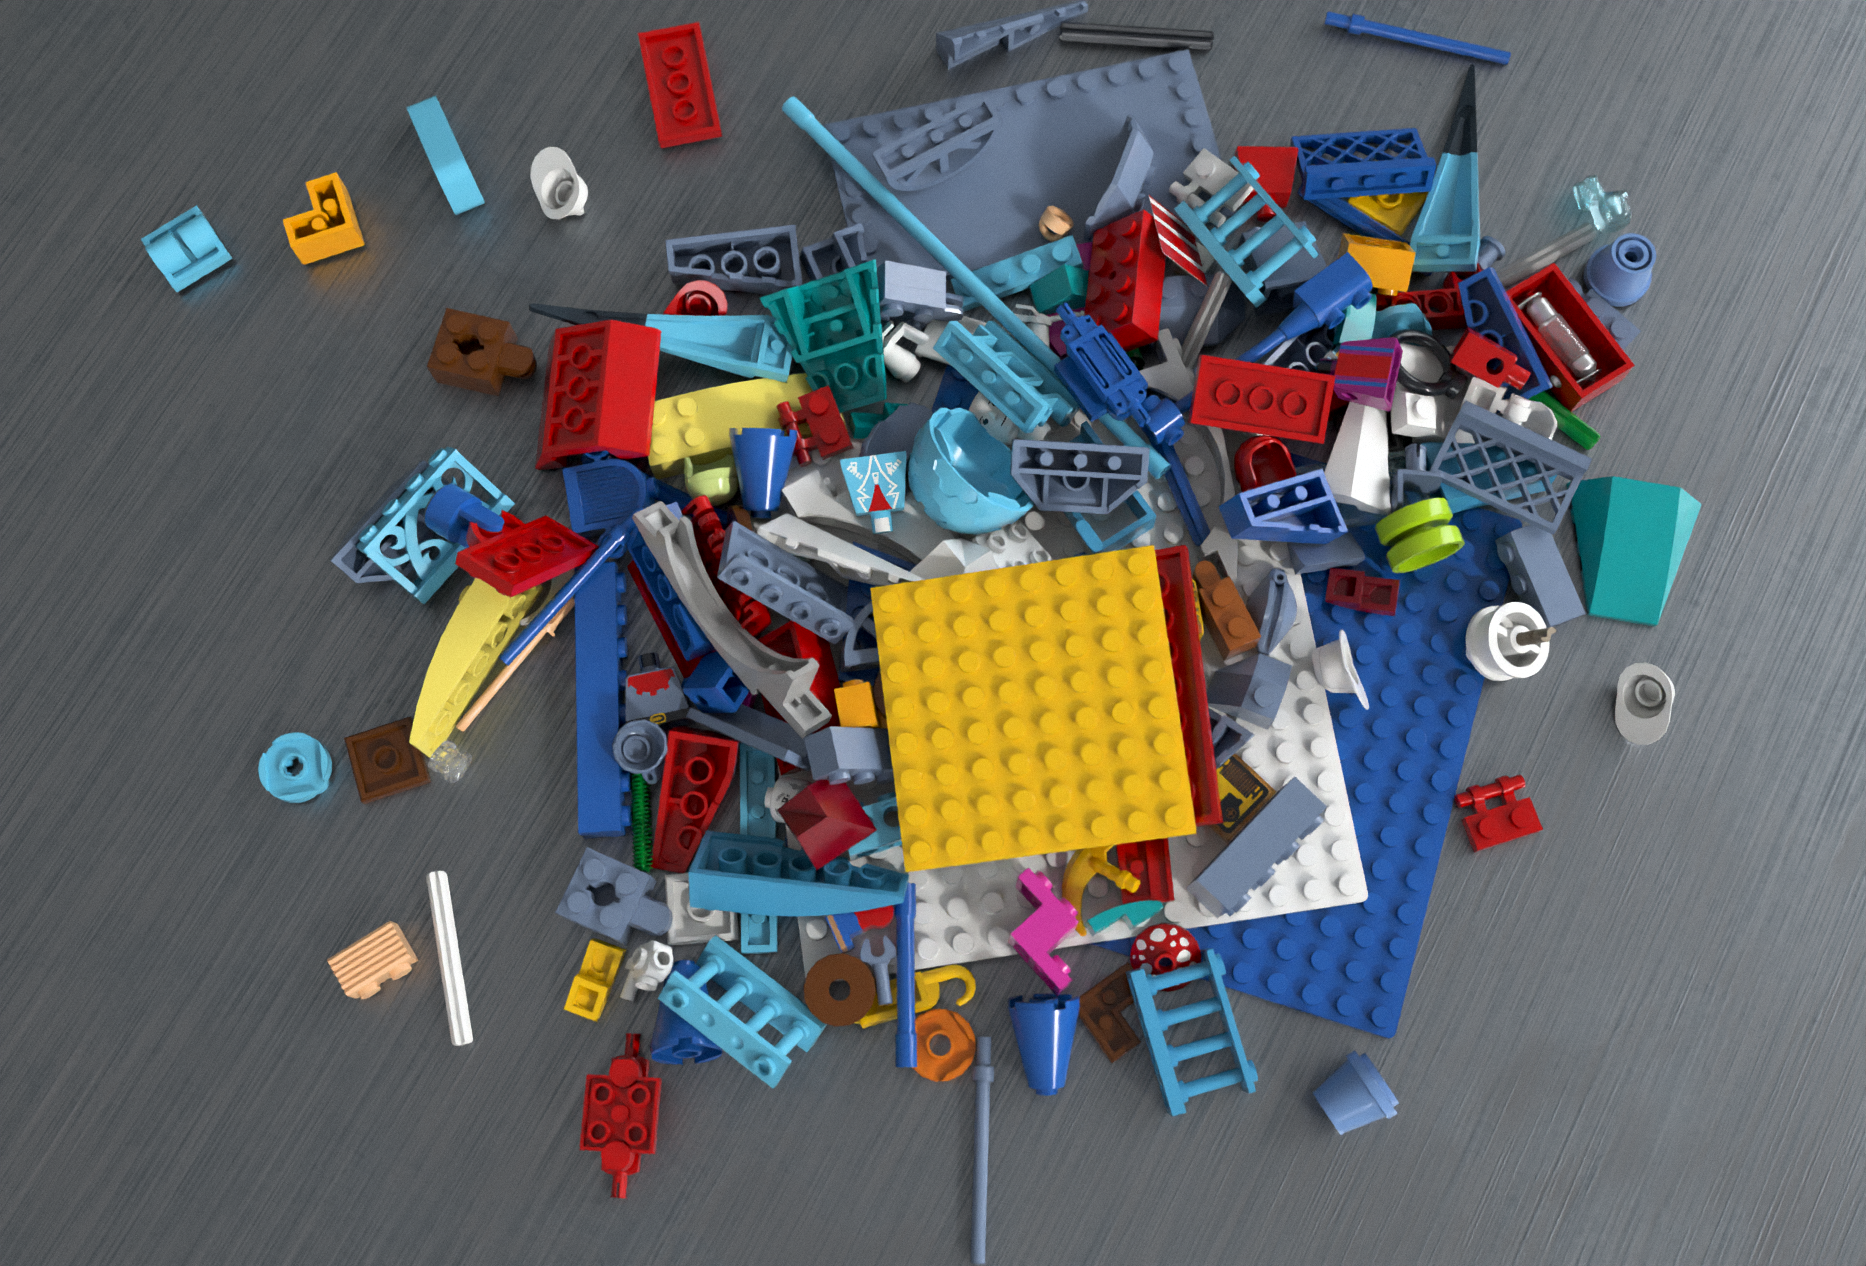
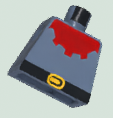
[626,652,696,731]

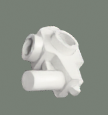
[620,940,673,1002]

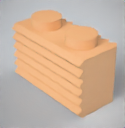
[327,921,418,1000]

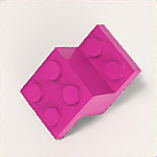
[1008,867,1079,996]

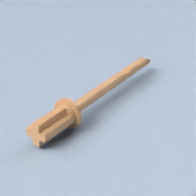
[456,597,575,732]

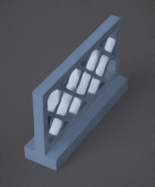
[1429,400,1592,535]

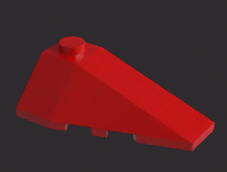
[651,726,739,873]

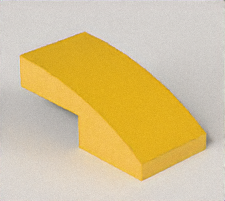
[564,938,627,1022]

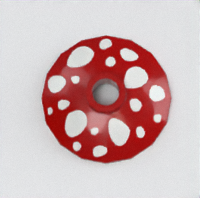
[1130,923,1201,992]

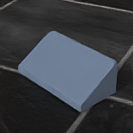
[1287,532,1365,575]

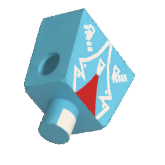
[840,451,906,534]

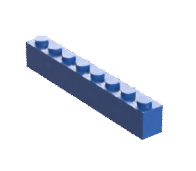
[574,562,632,839]

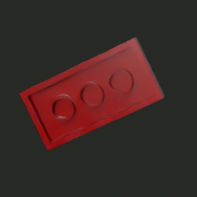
[638,22,722,148]
[1188,355,1336,444]

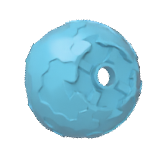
[908,408,1034,535]

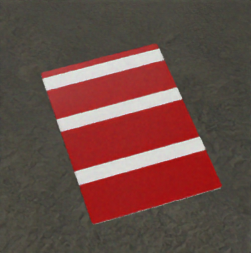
[1149,195,1208,286]

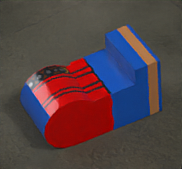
[825,905,895,953]

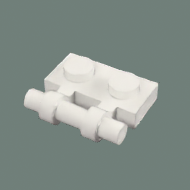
[1169,148,1253,227]

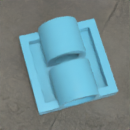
[141,205,233,292]

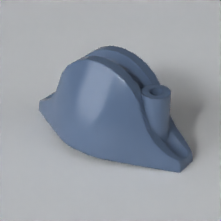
[1246,568,1297,655]

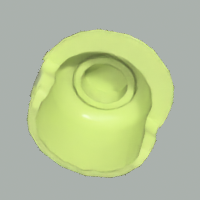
[684,454,739,507]

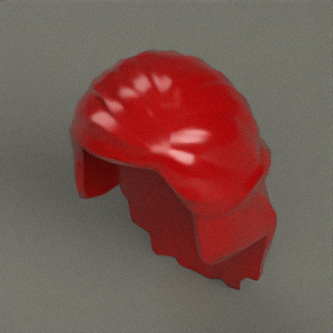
[1234,435,1296,492]

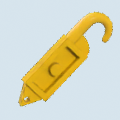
[855,964,976,1029]

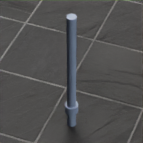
[970,1037,994,1264]

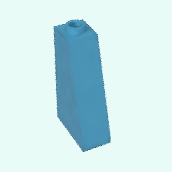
[1417,442,1557,513]

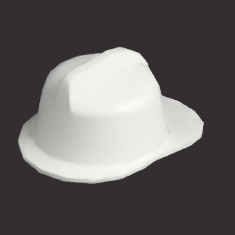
[530,147,588,219]
[1311,629,1369,710]
[1615,663,1675,745]

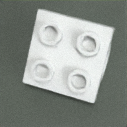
[971,520,1053,569]

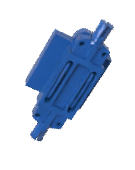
[1054,302,1152,427]

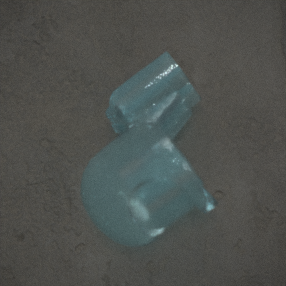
[1572,175,1632,233]

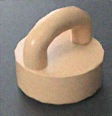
[1039,206,1074,242]

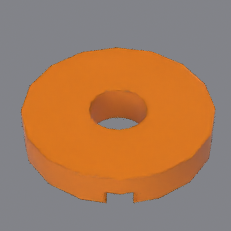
[912,1009,976,1082]

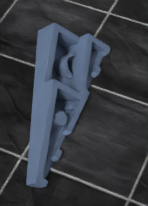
[936,0,1088,70]
[799,223,867,281]

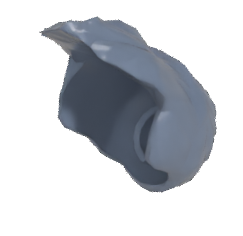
[859,402,933,477]

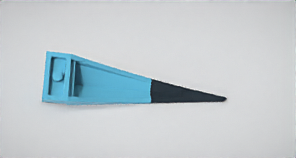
[1410,63,1480,272]
[529,303,793,383]

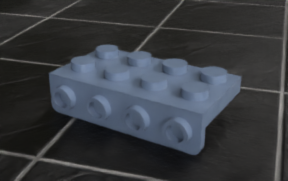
[717,521,853,645]

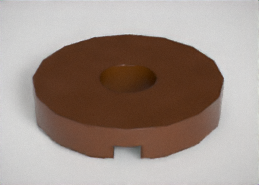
[804,953,876,1027]

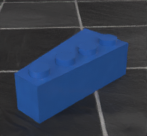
[1458,267,1553,414]
[626,502,716,661]

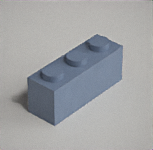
[1495,524,1586,628]
[804,727,894,785]

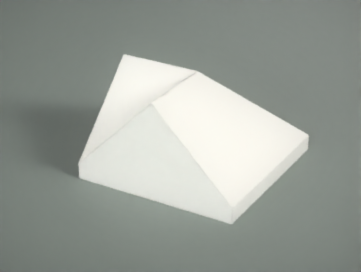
[910,538,997,580]

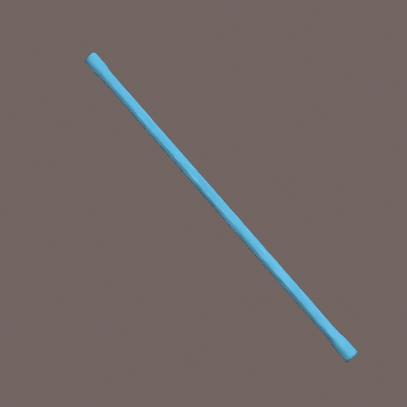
[782,97,1171,479]

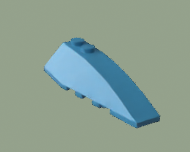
[689,831,909,916]

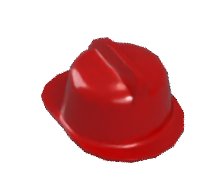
[663,280,727,316]

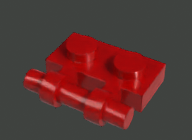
[776,385,853,467]
[1454,774,1543,853]

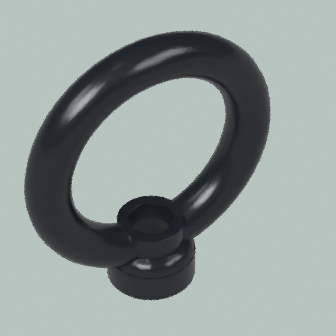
[1390,329,1468,399]

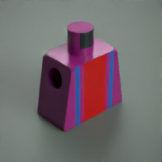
[1317,337,1403,411]

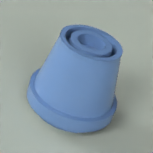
[1584,233,1656,307]
[1313,1050,1399,1135]

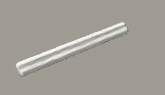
[426,871,473,1046]

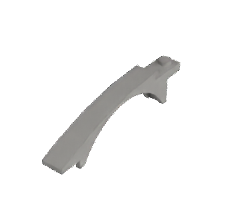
[1139,328,1238,584]
[633,501,832,738]

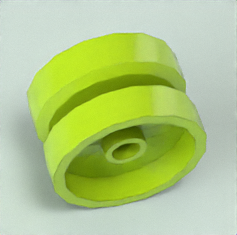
[1375,498,1465,573]

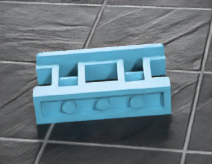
[933,321,1080,433]

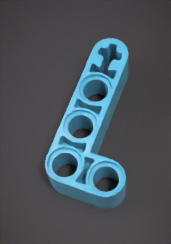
[406,95,485,215]

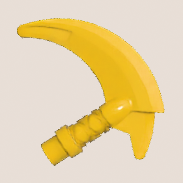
[1062,845,1140,936]

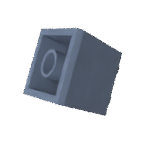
[1237,221,1327,317]

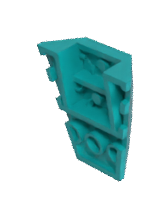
[759,259,887,413]
[1566,476,1702,627]

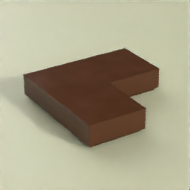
[1078,962,1141,1064]

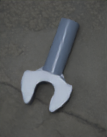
[860,936,897,1005]

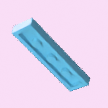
[951,235,1084,312]

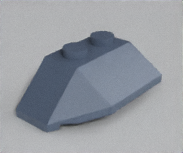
[1083,114,1156,240]
[1147,275,1246,348]
[1010,439,1150,514]
[330,460,449,583]

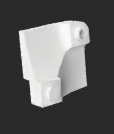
[1391,343,1475,444]

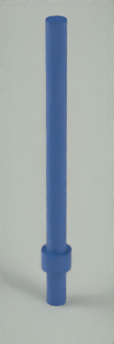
[1324,11,1511,65]
[498,505,643,666]

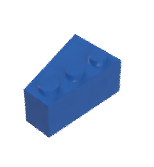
[1219,469,1348,544]

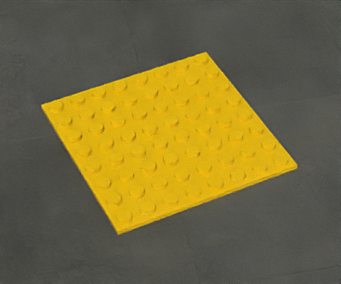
[870,545,1197,873]

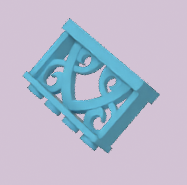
[356,447,515,604]

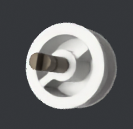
[1466,602,1557,681]

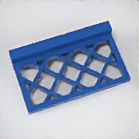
[1290,128,1436,200]

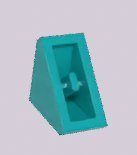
[1030,264,1089,315]

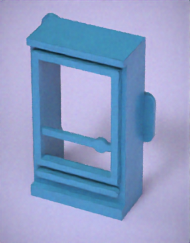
[1063,421,1156,554]

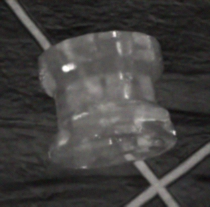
[428,740,473,784]

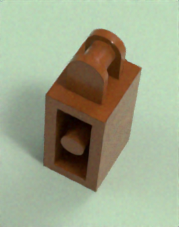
[1192,560,1261,661]

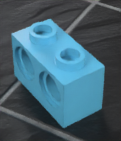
[848,792,902,861]

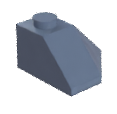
[1206,653,1292,730]

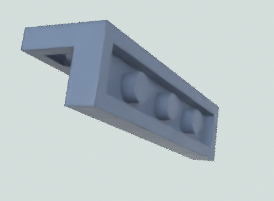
[686,704,812,772]

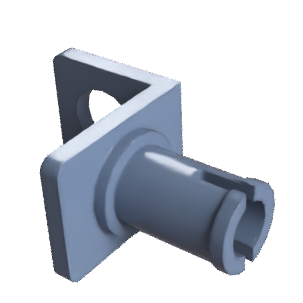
[1390,444,1443,513]

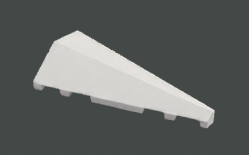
[1324,402,1391,516]
[756,513,925,586]

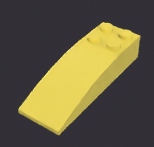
[648,373,848,480]
[409,578,543,760]

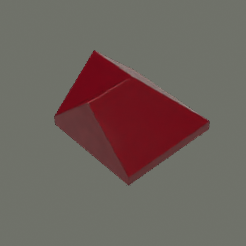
[777,780,877,870]

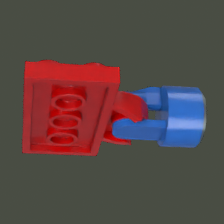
[425,484,599,598]

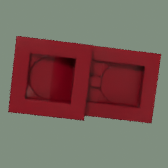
[1325,568,1400,616]

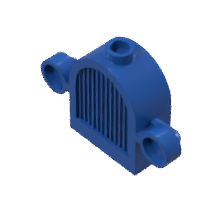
[562,450,660,559]

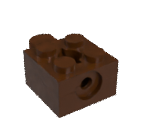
[427,308,537,396]

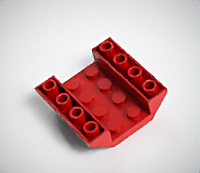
[535,320,662,470]

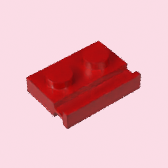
[1115,838,1175,905]

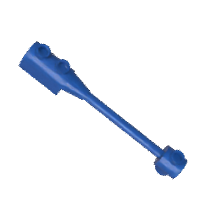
[1141,252,1373,446]

